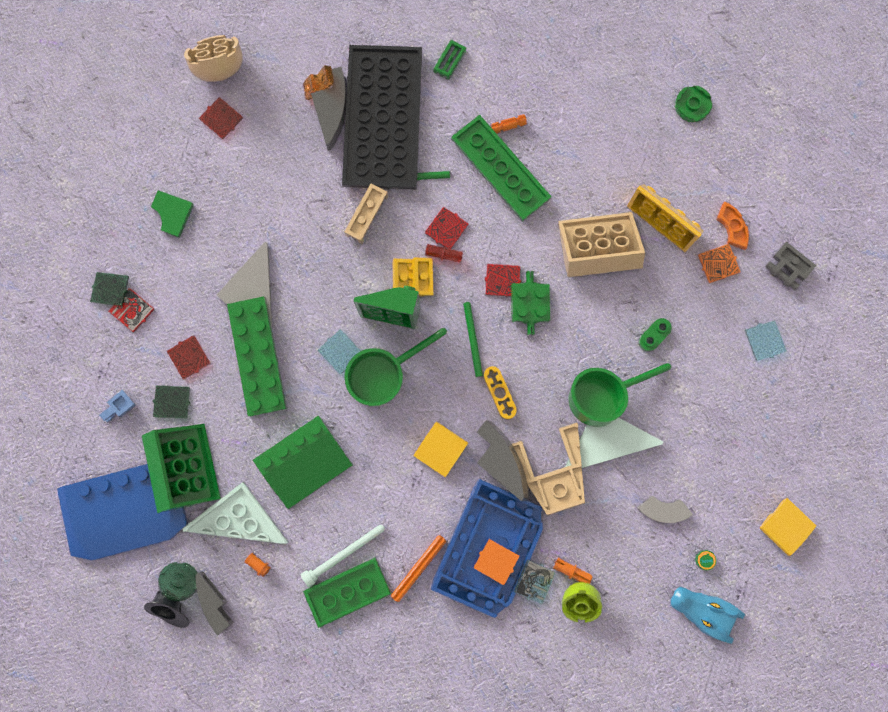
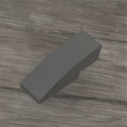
[195,571,234,636]

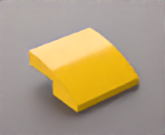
[392,257,433,297]
[413,421,468,477]
[759,498,817,556]

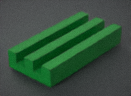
[433,40,467,80]

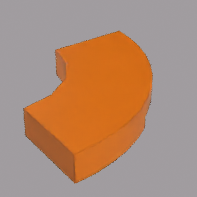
[716,201,749,250]

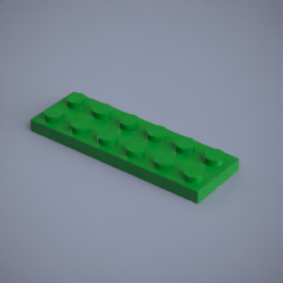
[451,115,552,222]
[227,296,287,417]

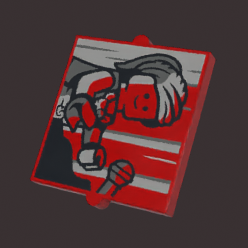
[109,288,154,332]

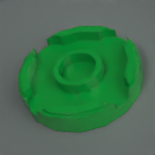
[675,86,712,122]

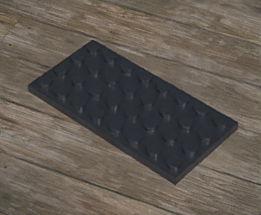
[342,45,422,190]

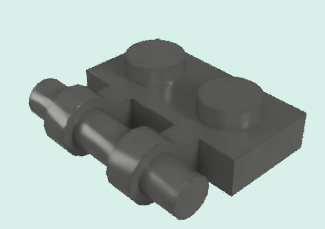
[765,242,816,291]

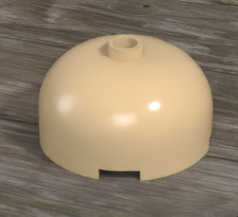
[184,35,243,82]

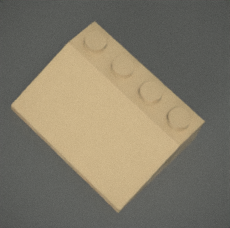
[558,212,645,277]

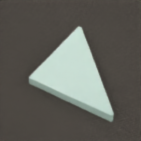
[565,417,663,468]
[182,482,288,544]

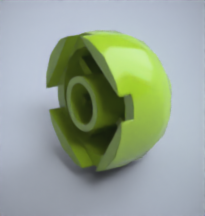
[562,582,602,623]

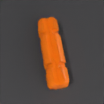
[491,114,527,134]

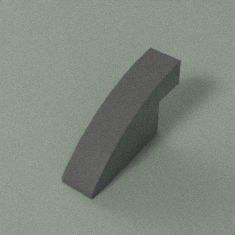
[311,67,347,151]
[477,420,529,501]

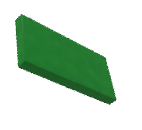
[303,557,391,628]

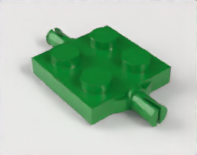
[511,271,550,335]

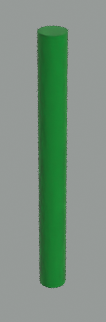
[463,302,483,378]

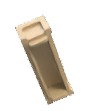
[344,184,388,244]

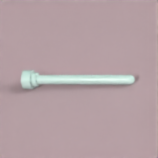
[300,525,385,587]

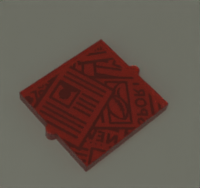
[199,97,243,140]
[167,335,211,380]

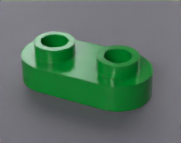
[638,318,672,352]

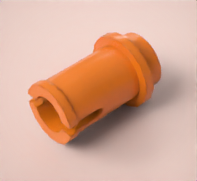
[244,553,271,577]

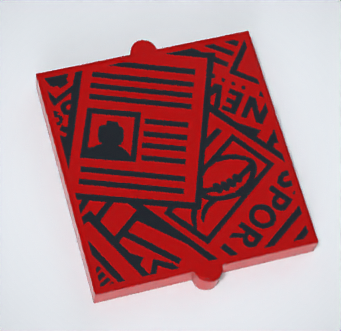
[425,207,469,250]
[484,264,521,296]

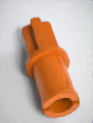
[553,557,593,584]

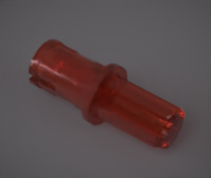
[425,244,463,262]

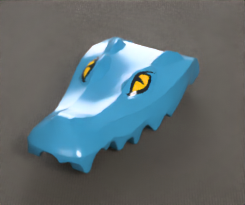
[670,587,745,644]

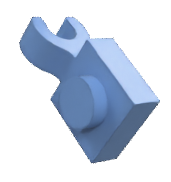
[99,390,136,423]

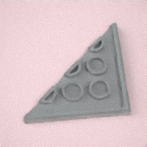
[216,242,272,328]

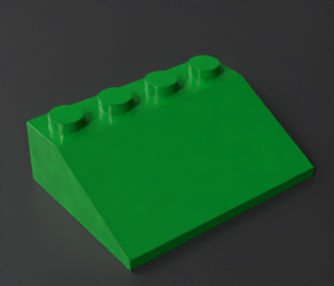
[353,286,420,329]
[253,416,353,509]
[141,424,221,513]

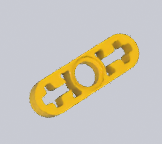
[484,366,517,420]

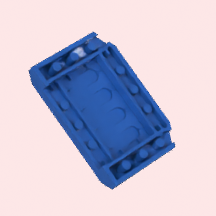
[57,464,188,560]
[431,479,543,618]

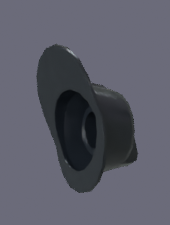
[144,590,190,628]

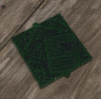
[90,272,129,306]
[152,385,191,419]

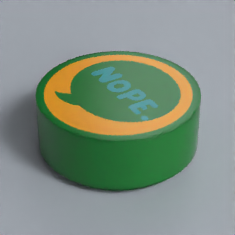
[695,550,717,570]

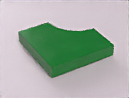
[151,190,194,238]

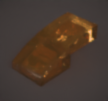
[303,65,334,100]

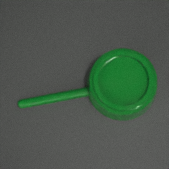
[344,328,447,406]
[568,363,671,427]

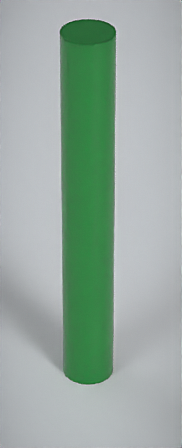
[417,171,450,180]

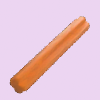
[391,535,446,602]

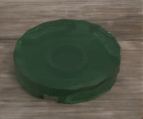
[158,562,197,601]

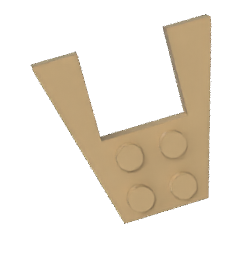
[512,423,585,516]

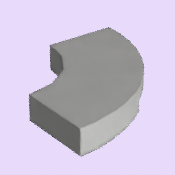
[637,496,693,523]

